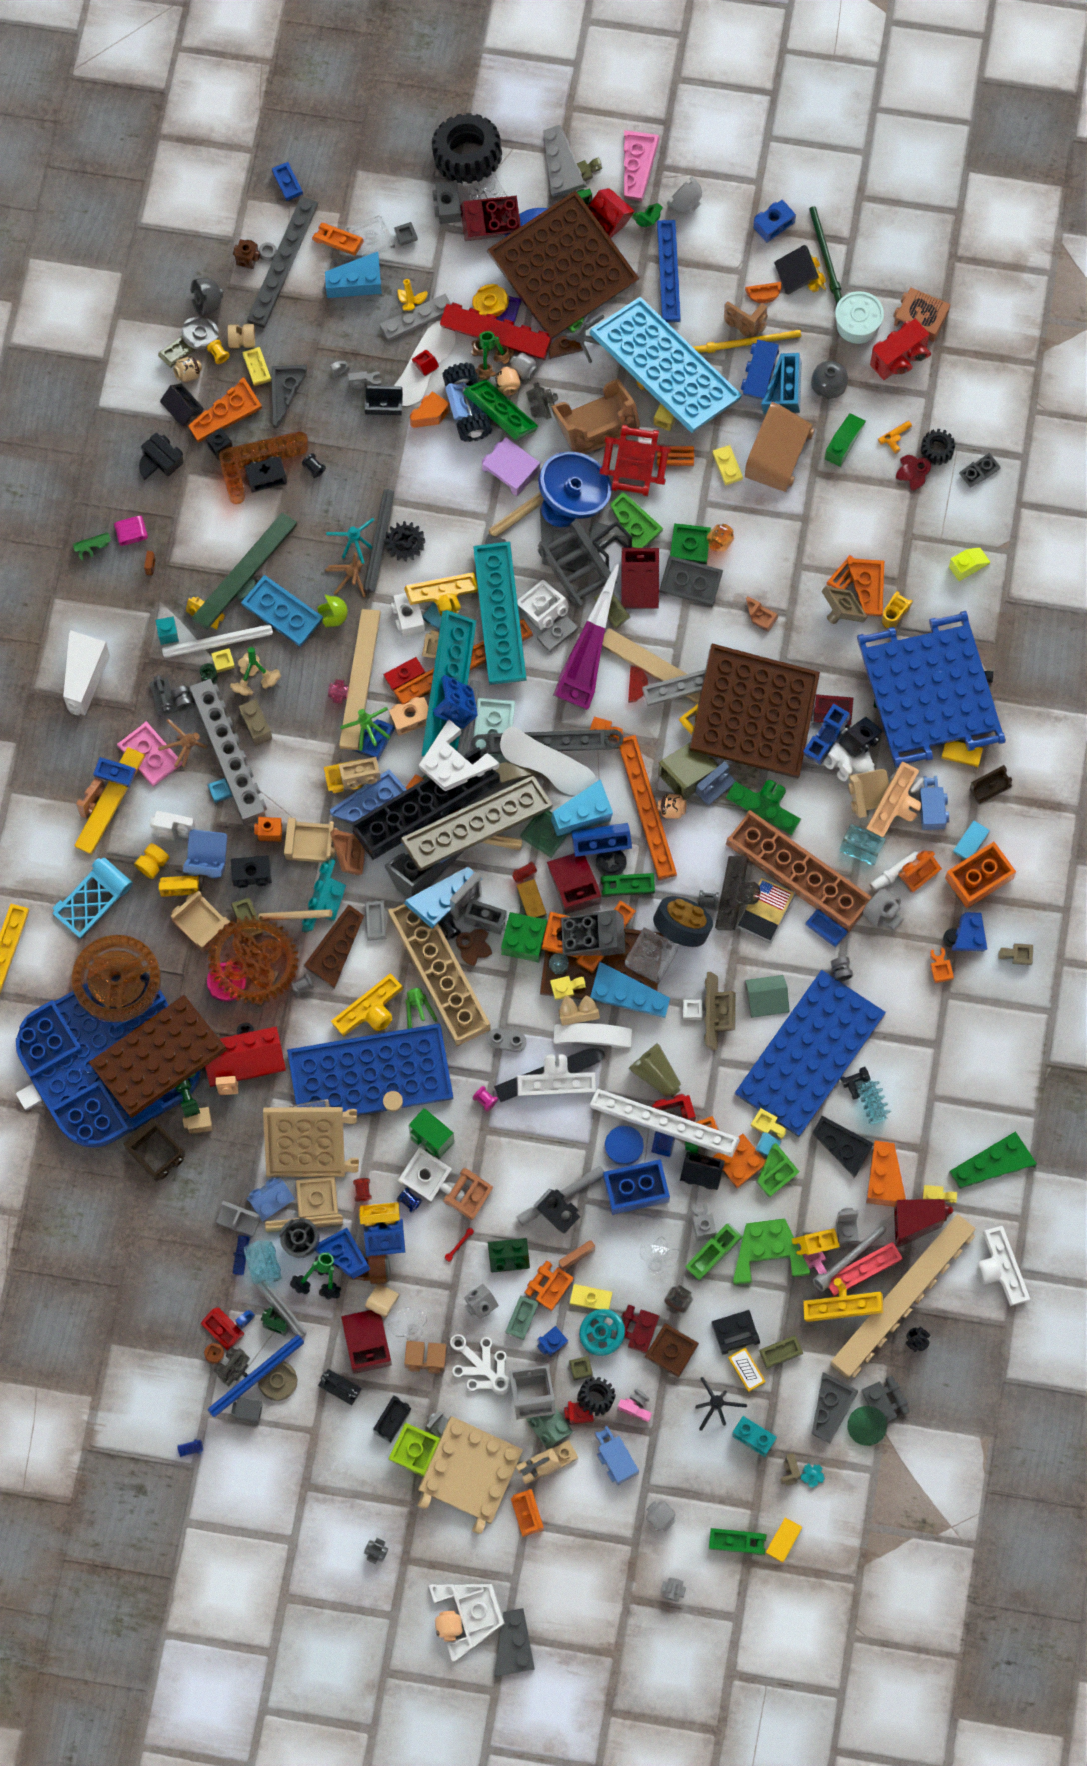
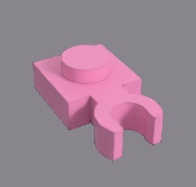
[617,1398,652,1422]

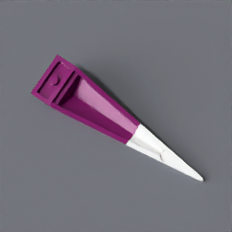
[553,564,619,710]

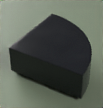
[139,454,158,480]

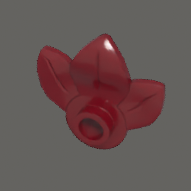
[896,455,931,491]

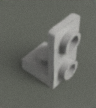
[836,1208,859,1244]

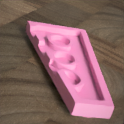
[624,130,660,202]

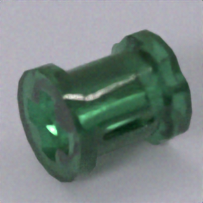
[199,663,218,684]

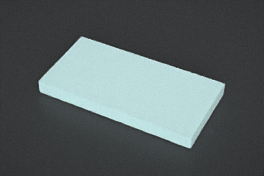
[472,698,515,764]

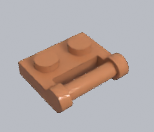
[443,1168,493,1220]

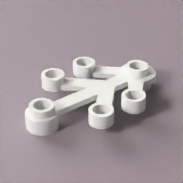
[450,1334,511,1395]

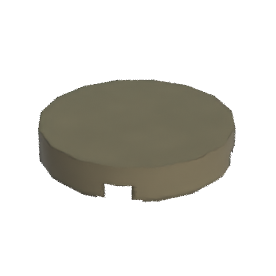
[258,1361,298,1401]

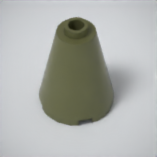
[629,1043,681,1097]

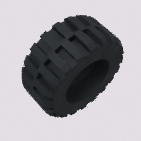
[432,113,502,184]

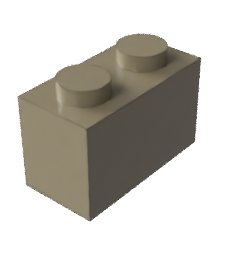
[238,699,272,746]

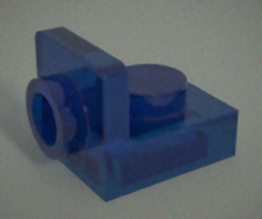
[651,1131,675,1157]

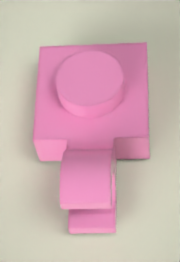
[802,1252,827,1274]

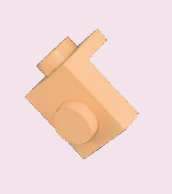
[216,1076,238,1095]

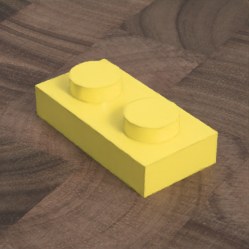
[712,445,743,486]

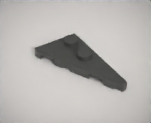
[271,365,307,428]

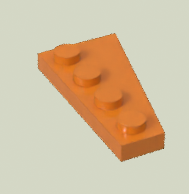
[188,377,262,443]

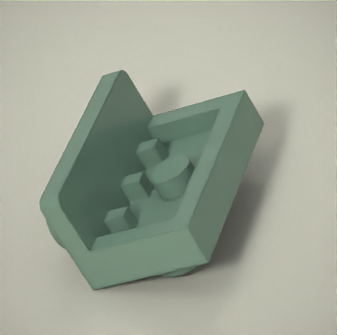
[526,1408,573,1449]

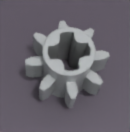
[661,1578,686,1602]

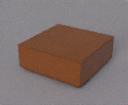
[144,551,156,576]

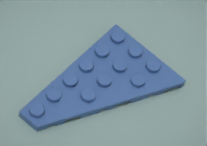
[330,769,450,863]

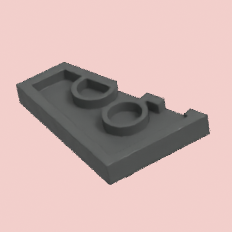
[812,1372,858,1444]
[495,1608,535,1677]

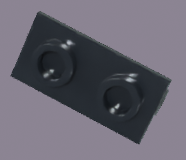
[318,1369,362,1406]

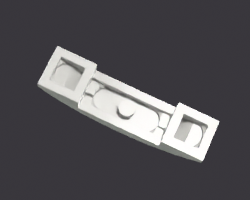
[553,1023,632,1049]

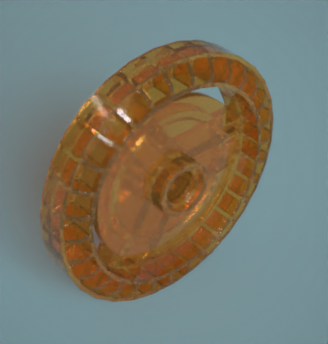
[72,935,161,1022]

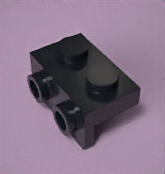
[365,385,403,416]

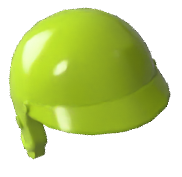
[317,594,348,628]

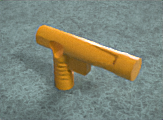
[878,420,912,454]

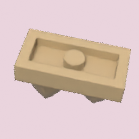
[558,996,600,1026]

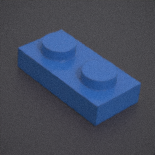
[272,162,303,201]
[93,757,136,787]

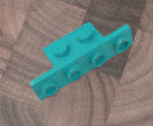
[302,859,346,932]

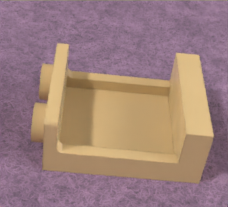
[284,817,338,863]
[171,891,232,953]

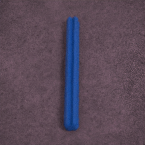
[208,1335,304,1417]

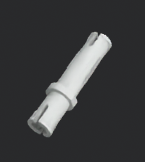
[869,851,918,893]

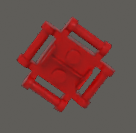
[599,424,671,497]

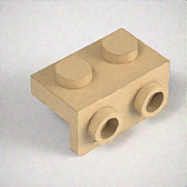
[339,757,381,788]

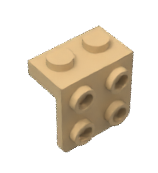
[848,769,889,818]

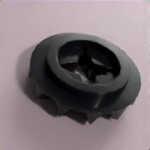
[596,850,627,876]

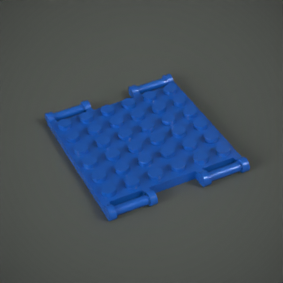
[857,611,1006,768]

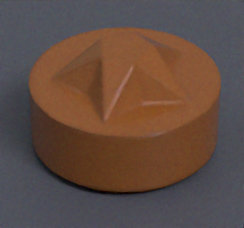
[204,1343,225,1364]

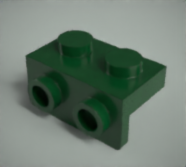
[488,1238,530,1273]

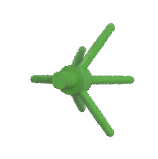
[340,707,391,751]

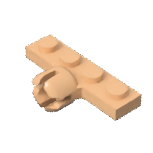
[865,761,922,838]

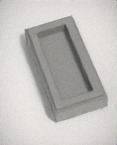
[365,901,387,941]

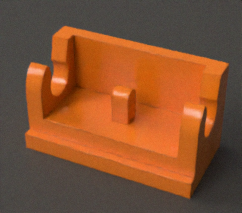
[511,1489,544,1537]

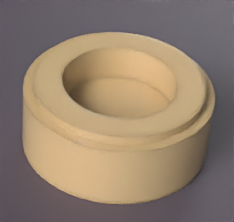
[383,1091,403,1112]

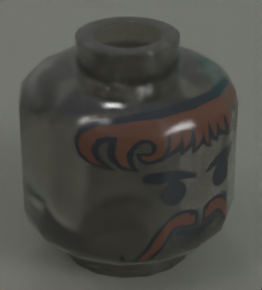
[664,1285,693,1315]

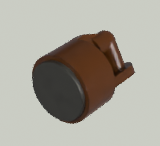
[349,1254,391,1284]

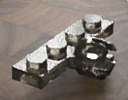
[715,856,761,931]

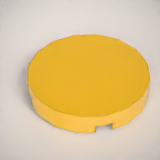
[472,284,509,317]

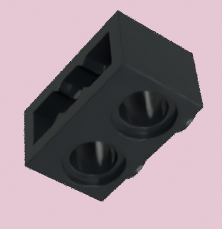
[533,1188,581,1234]

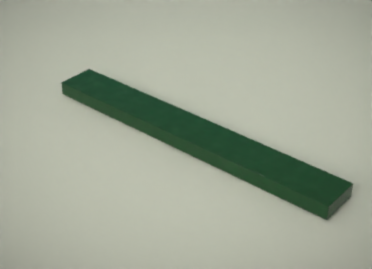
[192,512,297,630]

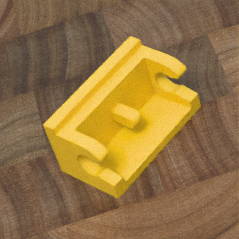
[792,1228,840,1255]

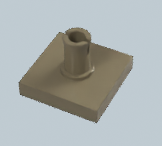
[821,586,868,624]

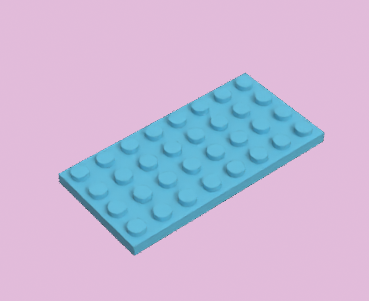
[589,297,742,433]

